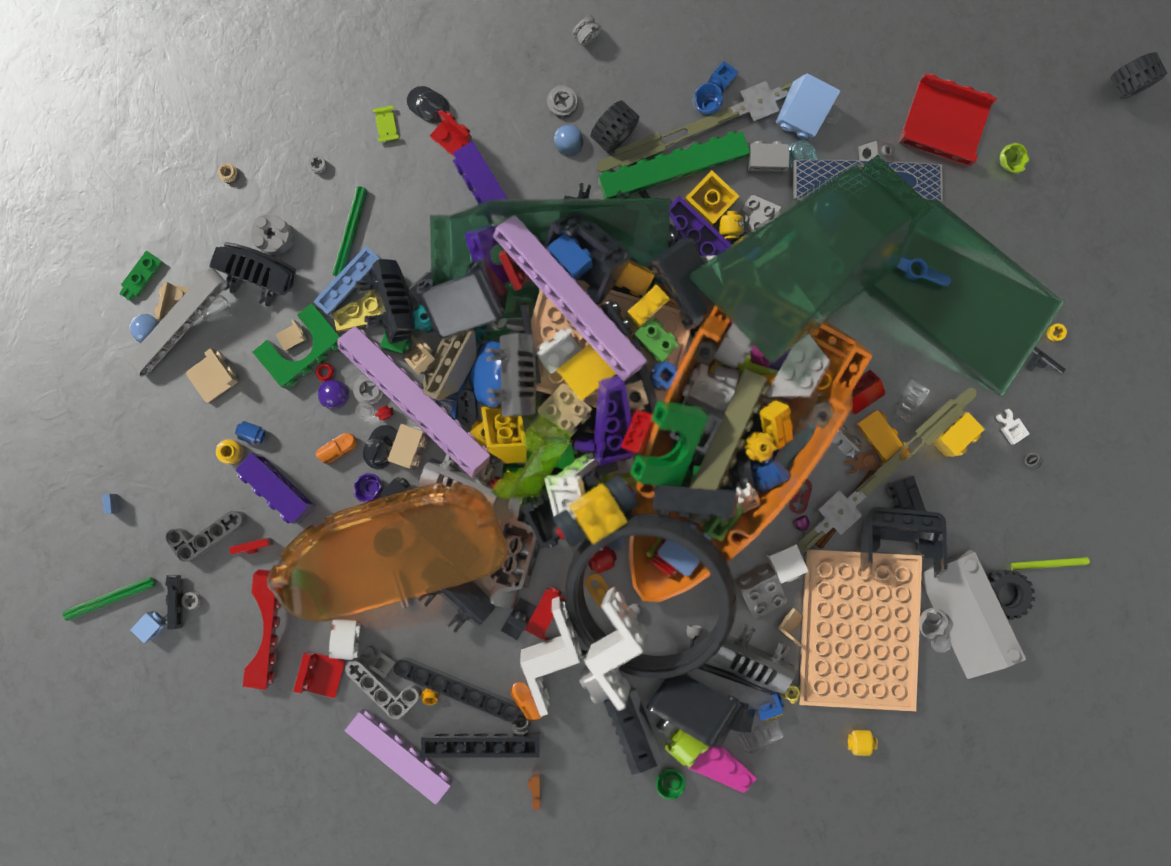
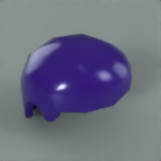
[318,380,349,409]
[353,473,383,503]

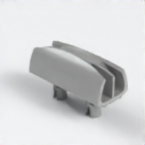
[419,454,500,515]

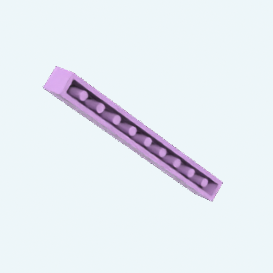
[493,215,647,381]
[337,326,490,477]

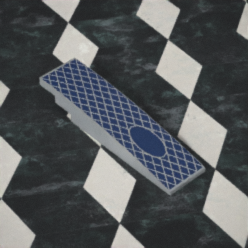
[793,160,943,203]

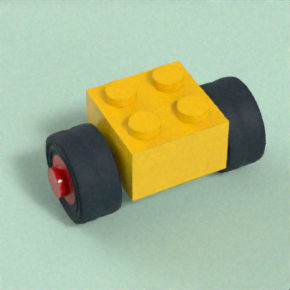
[553,475,638,547]

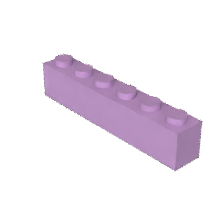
[345,709,452,805]

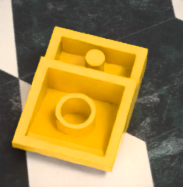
[556,344,616,401]

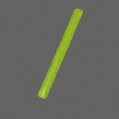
[1010,557,1090,571]

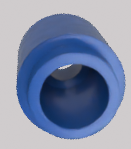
[235,421,266,445]

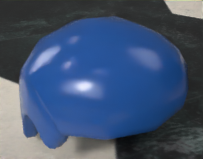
[695,83,723,115]

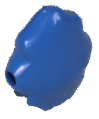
[469,339,501,407]

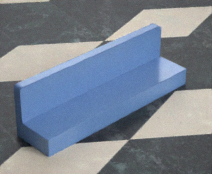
[313,246,380,315]

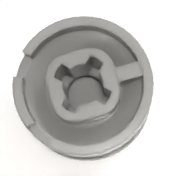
[572,15,601,46]

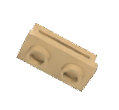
[403,335,435,374]

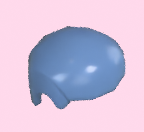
[554,124,583,156]
[130,314,159,343]

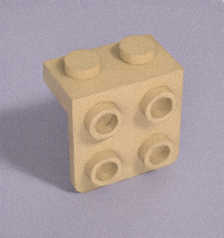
[186,348,239,402]
[538,384,592,438]

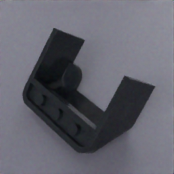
[860,507,948,578]

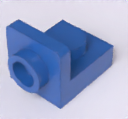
[707,61,739,94]
[756,692,785,721]

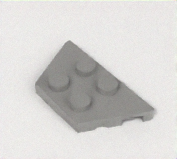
[766,328,830,398]

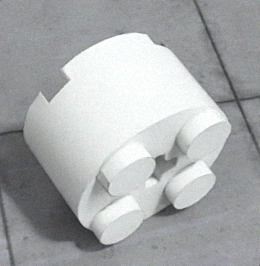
[329,619,361,660]

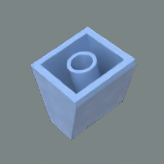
[776,73,840,140]

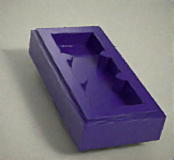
[574,436,594,452]

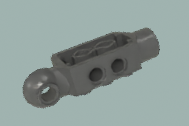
[486,491,540,609]

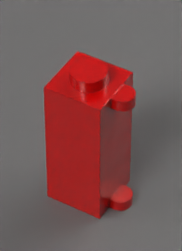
[525,587,566,641]

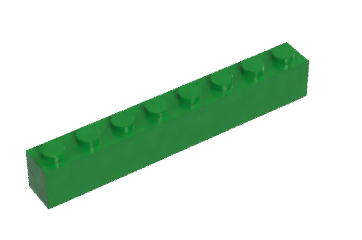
[597,131,750,203]

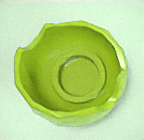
[1000,143,1030,173]

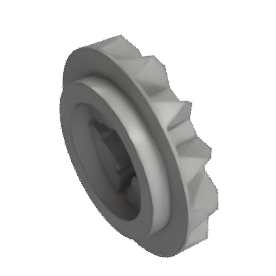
[547,86,577,117]
[353,375,383,405]

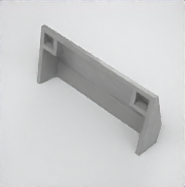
[921,550,1026,679]

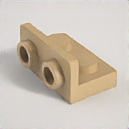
[154,282,190,321]

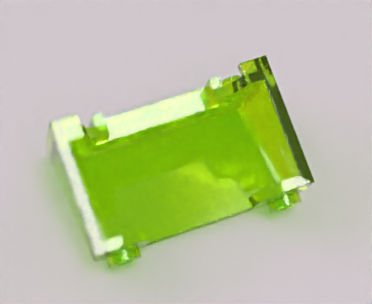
[491,415,570,499]

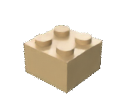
[387,424,429,469]

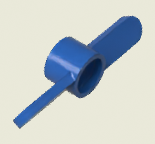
[883,251,951,286]

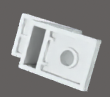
[585,587,648,711]
[520,597,582,716]

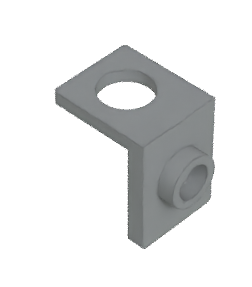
[858,141,894,162]

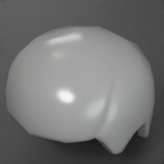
[919,608,949,639]

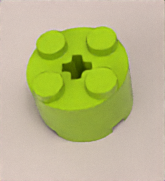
[664,729,709,767]

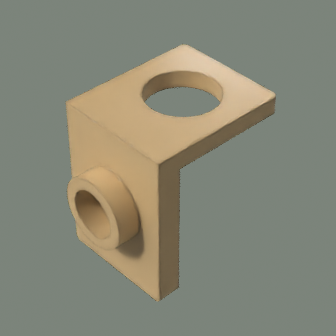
[276,320,308,351]
[777,608,803,647]

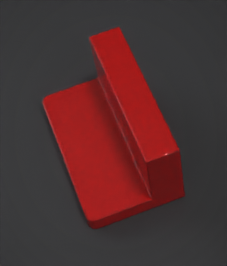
[851,370,886,415]

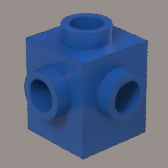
[650,361,677,391]

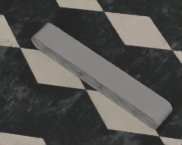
[127,268,227,376]

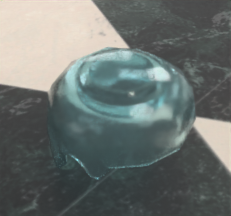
[789,139,817,168]

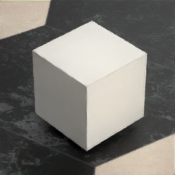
[766,544,808,583]

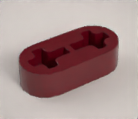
[789,479,812,514]

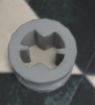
[308,155,327,174]
[181,592,202,610]

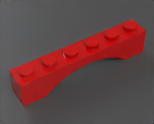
[243,569,284,690]

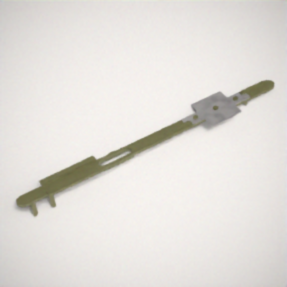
[596,81,793,172]
[797,388,977,553]

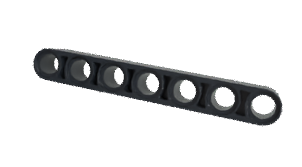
[393,657,520,722]

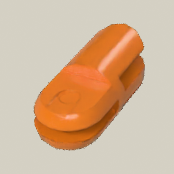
[316,433,357,464]
[510,682,543,722]

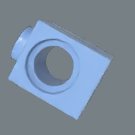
[130,611,166,643]

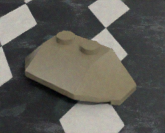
[423,329,477,400]

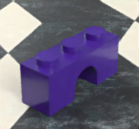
[464,225,510,284]

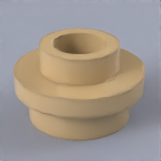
[218,163,238,182]

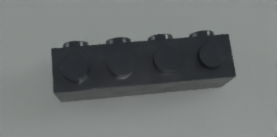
[653,485,739,521]

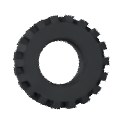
[1110,52,1167,99]
[590,100,640,153]
[987,569,1035,620]

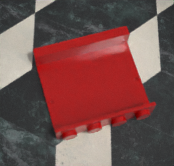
[899,74,997,167]

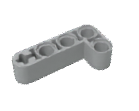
[345,658,421,719]

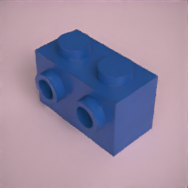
[547,234,593,281]

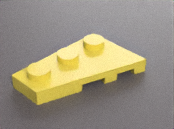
[333,291,380,333]

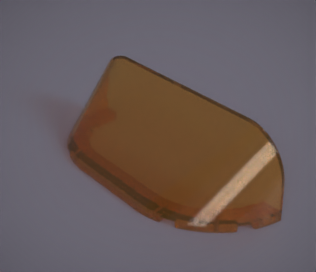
[266,483,508,622]

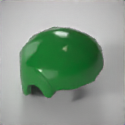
[656,769,686,800]

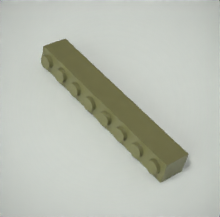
[685,369,770,526]

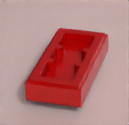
[229,538,273,555]

